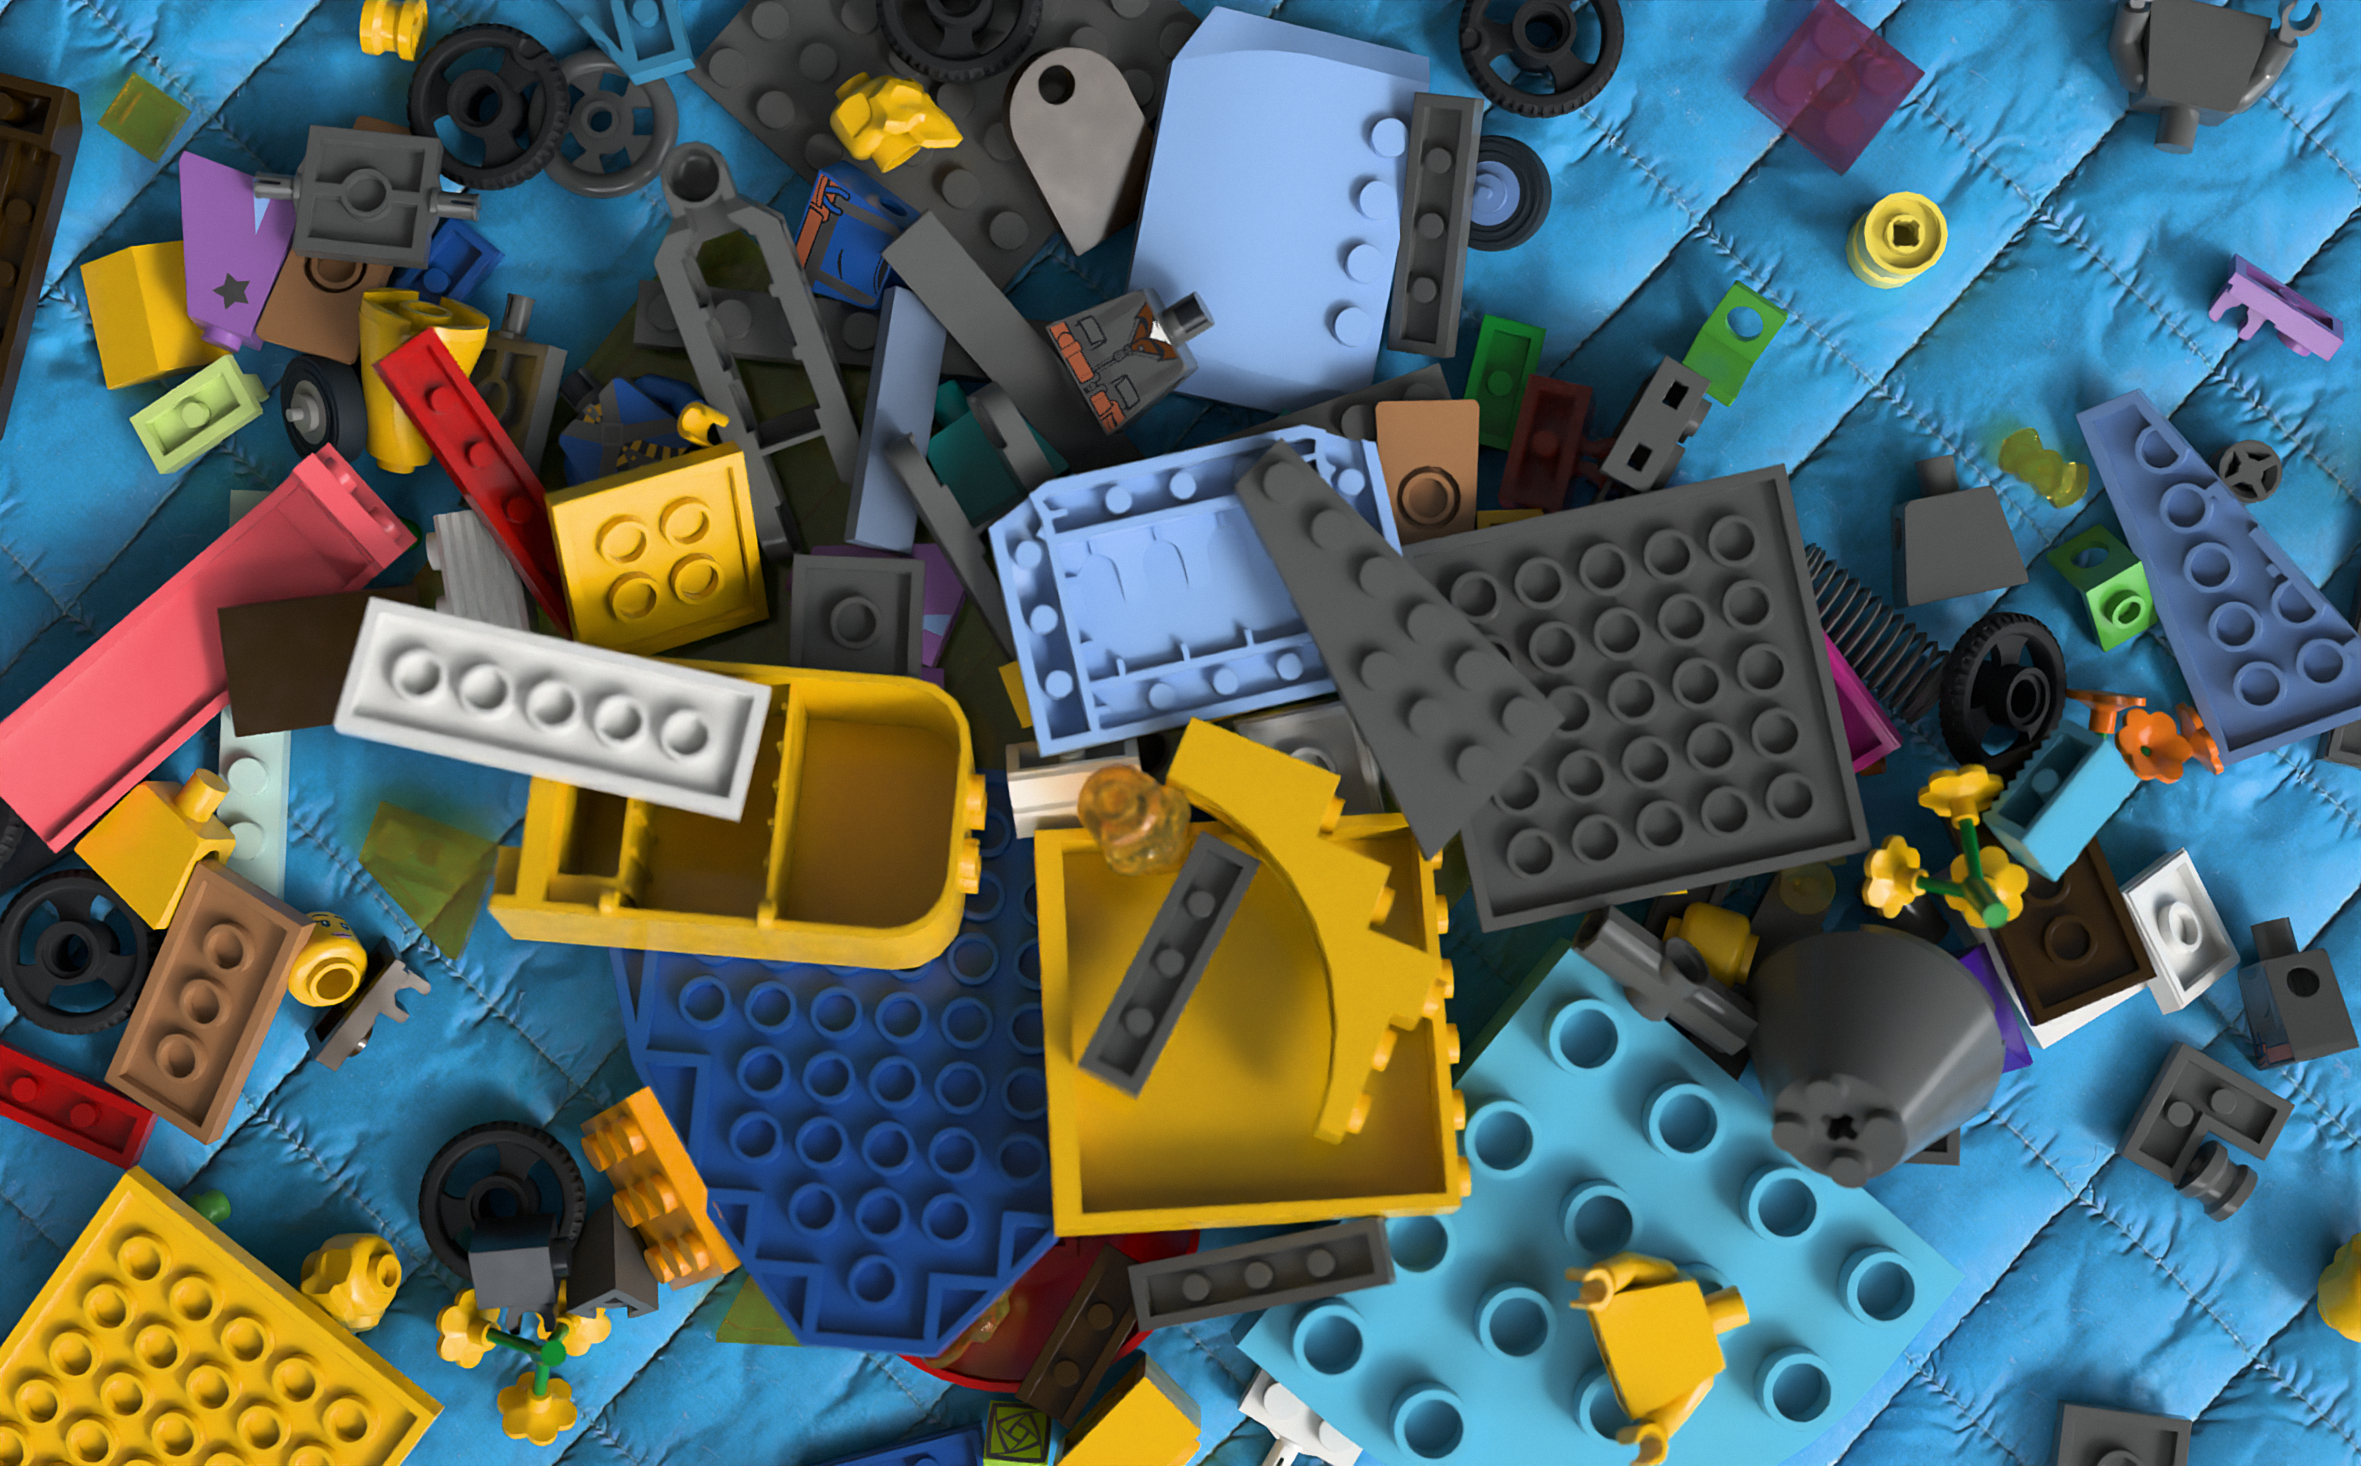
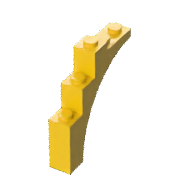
[1165,717,1447,1145]

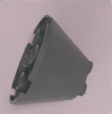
[1745,924,2006,1189]

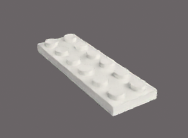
[333,597,771,821]

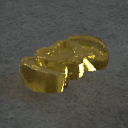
[1998,427,2090,509]

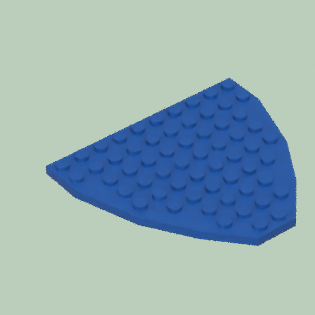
[608,768,1218,1357]

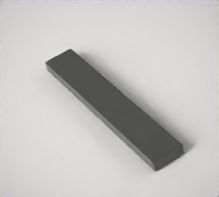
[879,208,1147,475]

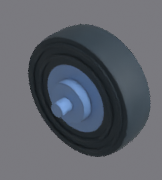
[1468,135,1552,252]

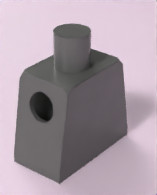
[1891,454,2029,609]

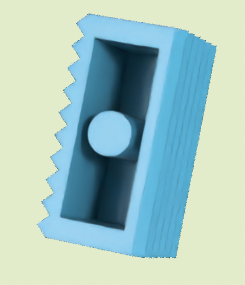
[1983,719,2140,882]

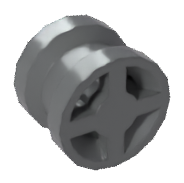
[2206,439,2282,506]
[2174,1140,2258,1222]

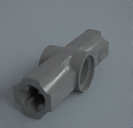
[1572,904,1758,1056]

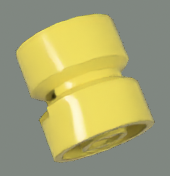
[1845,191,1948,289]

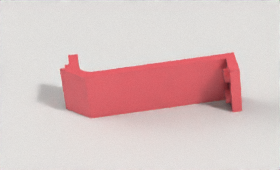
[0,442,418,854]

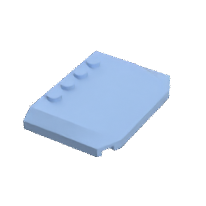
[1123,6,1430,417]
[988,425,1403,758]

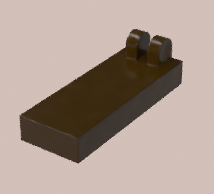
[1014,1241,1143,1431]

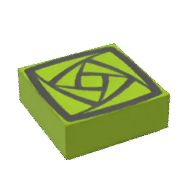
[983,1400,1053,1466]

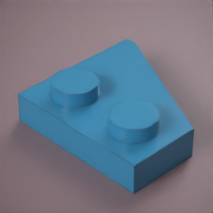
[555,0,696,86]

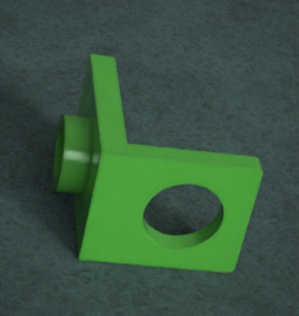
[1680,280,1789,407]
[2046,524,2158,652]

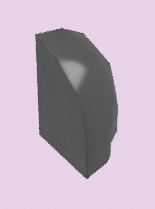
[566,1199,659,1319]

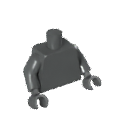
[2107,0,2322,154]

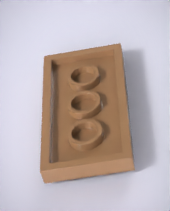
[103,858,316,1145]

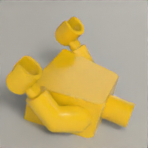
[1565,1251,1749,1466]

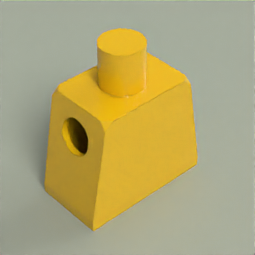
[74,768,236,929]

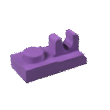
[2209,254,2344,362]

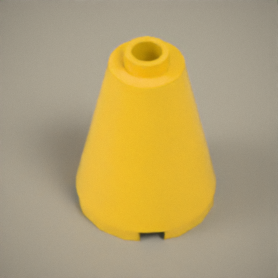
[358,287,490,474]

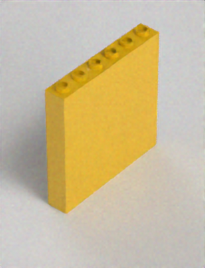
[1033,813,1471,1237]

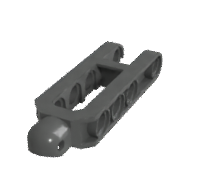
[654,141,862,564]
[882,380,1171,780]

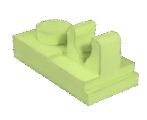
[129,354,269,474]

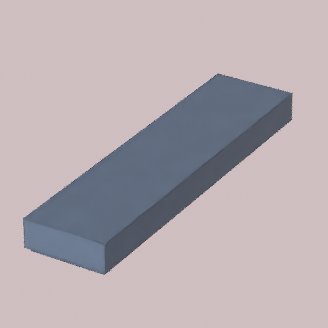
[844,286,947,556]

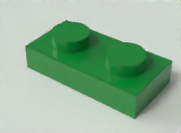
[1462,314,1547,455]

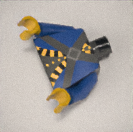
[558,367,729,488]

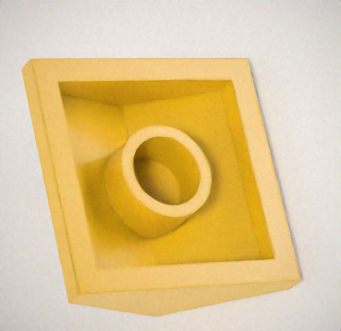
[80,240,233,390]

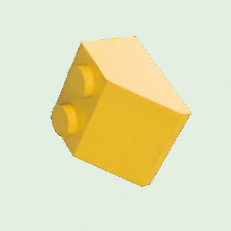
[1053,1353,1201,1466]

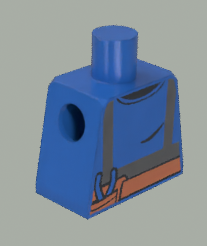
[794,160,921,309]

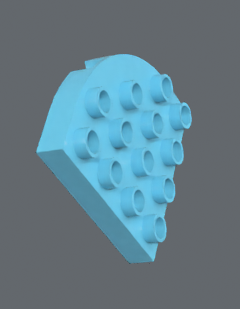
[1230,937,1965,1466]

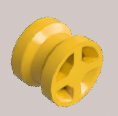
[359,0,428,62]

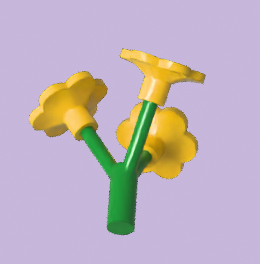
[1862,765,2029,928]
[436,1277,612,1446]

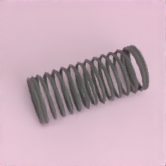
[1804,543,1950,724]

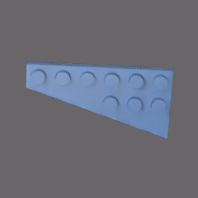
[2075,388,2361,767]

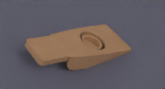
[256,116,411,365]
[1375,399,1479,546]

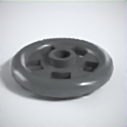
[527,48,679,199]

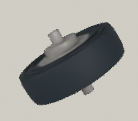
[280,353,368,463]

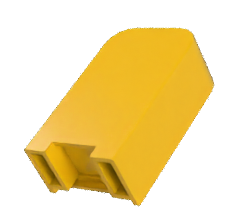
[487,654,988,970]

